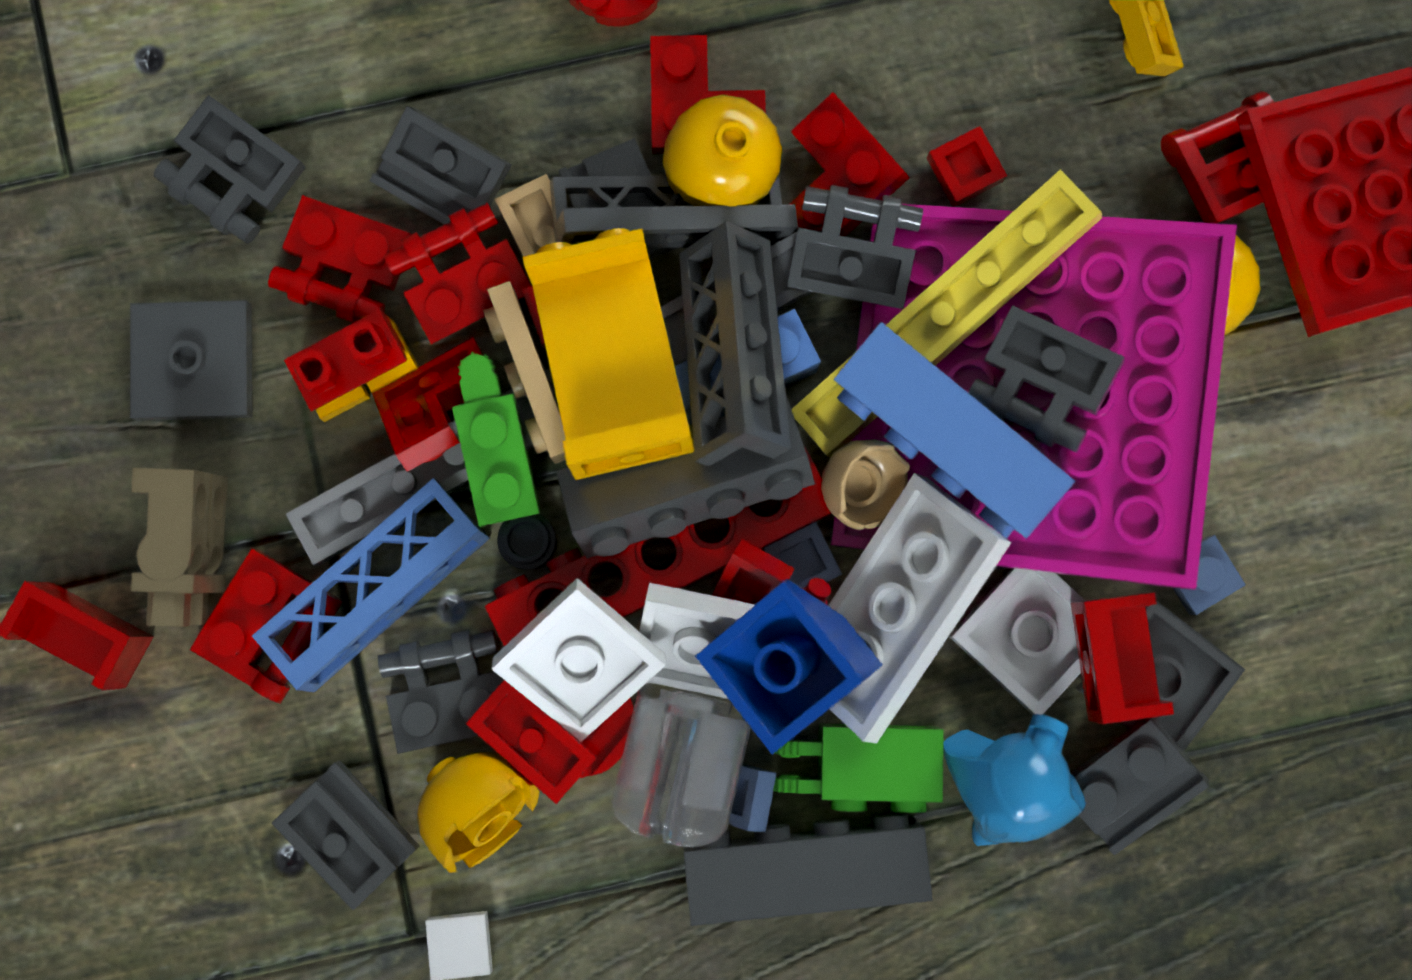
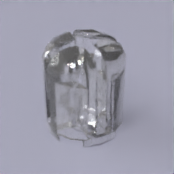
[611,683,752,847]

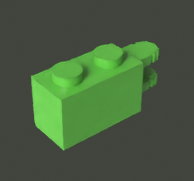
[452,352,541,527]
[773,723,944,813]

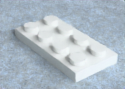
[828,473,1011,743]

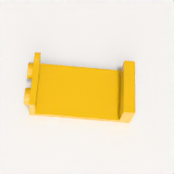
[522,228,694,480]

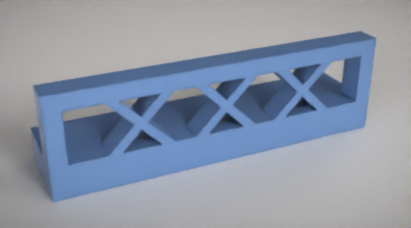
[252,478,490,692]

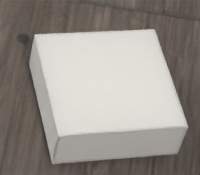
[425,911,493,980]

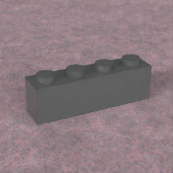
[556,396,815,559]
[684,812,933,926]

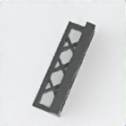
[550,175,798,249]
[679,221,791,466]

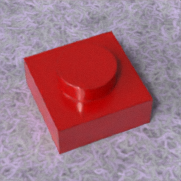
[926,126,1007,207]

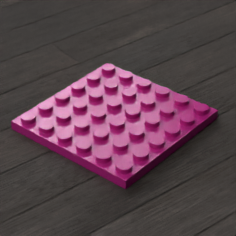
[831,204,1237,590]

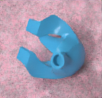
[943,714,1086,846]

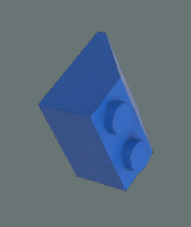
[695,579,883,754]

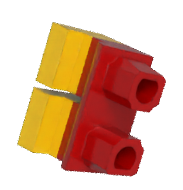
[284,310,419,422]

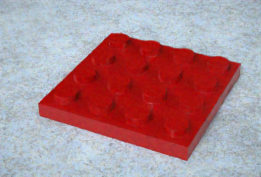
[1236,67,1412,337]

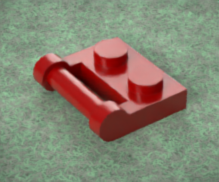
[1161,91,1274,224]
[189,548,343,704]

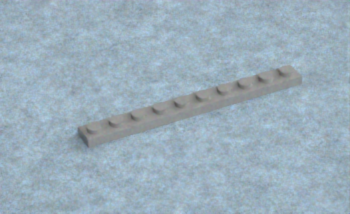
[286,232,813,566]

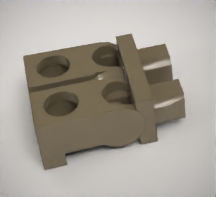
[131,468,228,627]

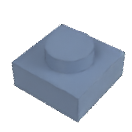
[763,522,842,588]
[1172,535,1246,615]
[710,760,776,833]

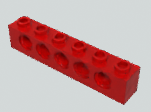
[484,446,832,647]

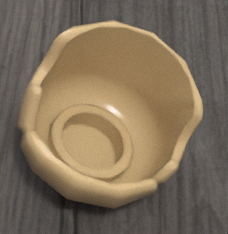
[821,439,910,530]

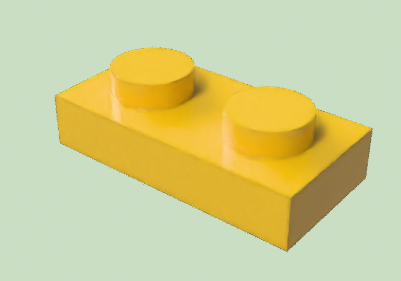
[1109,0,1184,77]

